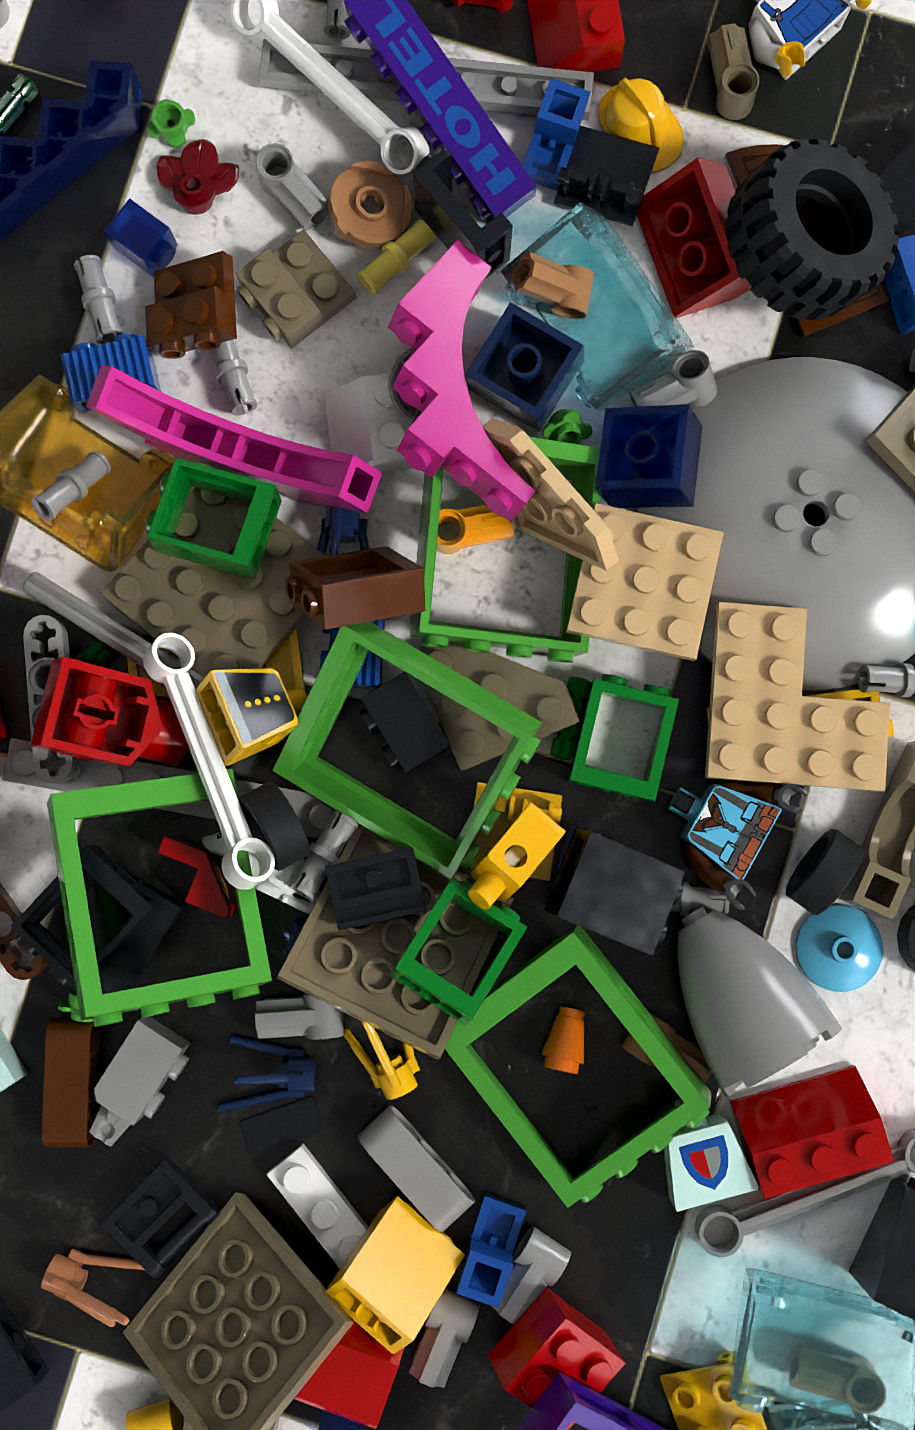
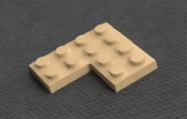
[705,602,890,792]

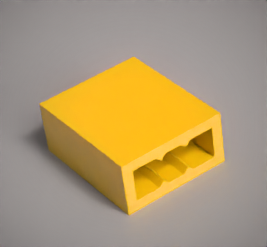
[325,1196,465,1355]

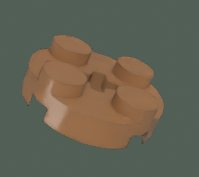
[328,161,413,250]

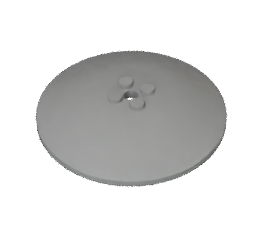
[636,357,915,691]

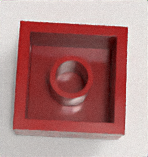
[487,1287,626,1430]

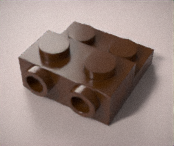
[145,251,237,359]

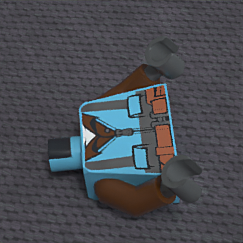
[668,779,808,911]

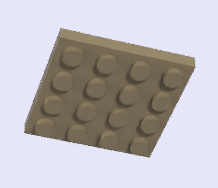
[100,488,325,678]
[277,823,514,1060]
[123,1192,354,1430]

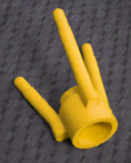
[344,1022,420,1100]

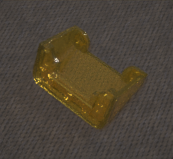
[0,374,175,572]

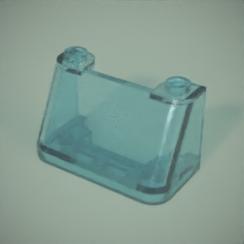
[501,203,694,410]
[728,1268,915,1430]

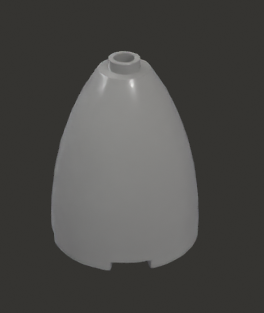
[677,907,842,1097]

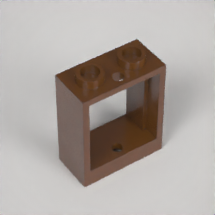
[285,546,425,630]

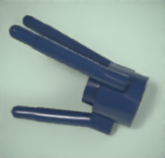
[317,507,370,555]
[217,1035,315,1112]

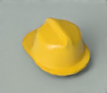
[599,77,684,172]

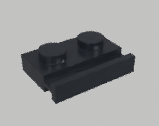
[325,847,427,931]

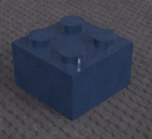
[465,302,584,432]

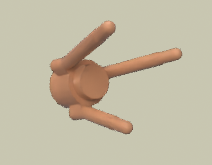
[41,1248,144,1327]

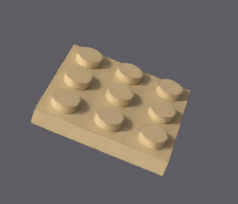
[566,503,724,661]

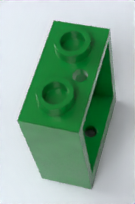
[146,457,282,580]
[567,674,679,802]
[389,879,527,1025]

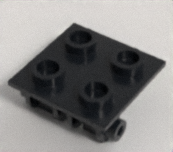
[553,126,659,227]

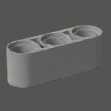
[357,1105,476,1233]

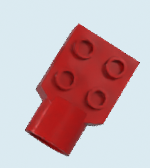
[30,656,188,767]

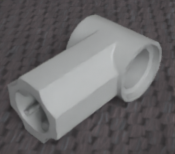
[256,143,328,231]
[629,350,717,425]
[255,993,344,1040]
[492,1226,571,1324]
[409,1289,480,1388]

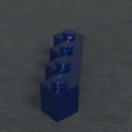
[0,60,143,239]

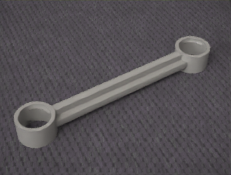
[695,1128,915,1257]

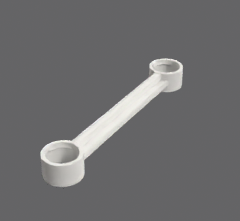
[230,0,430,175]
[143,633,275,890]

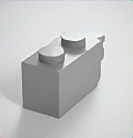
[89,1016,190,1147]

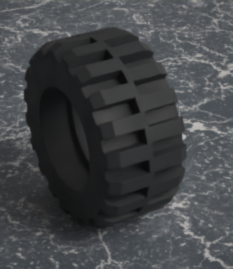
[726,139,899,321]

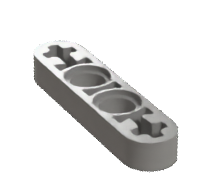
[23,615,78,784]

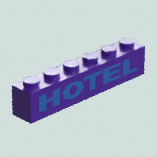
[344,0,537,220]

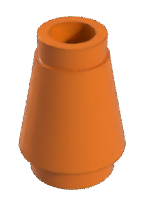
[541,1006,585,1074]

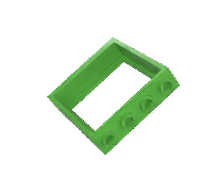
[410,437,605,663]
[273,622,542,879]
[47,769,272,1027]
[445,924,711,1208]

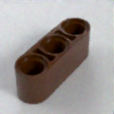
[42,1018,100,1148]

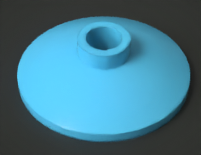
[796,905,883,992]

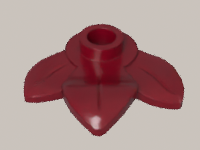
[157,139,239,215]

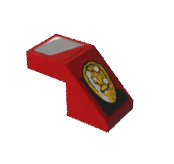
[158,836,236,918]

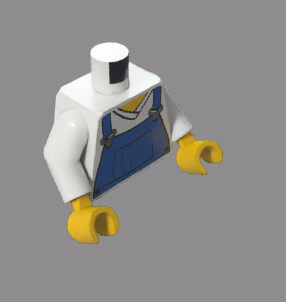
[748,0,872,80]

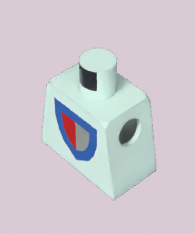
[664,1099,758,1212]

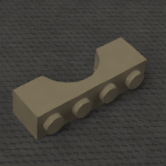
[839,741,915,920]

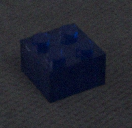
[595,404,703,508]

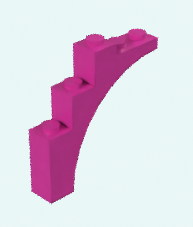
[388,240,535,522]
[86,365,382,513]

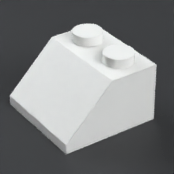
[324,373,413,472]

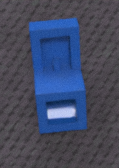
[523,78,591,191]
[456,1192,526,1308]

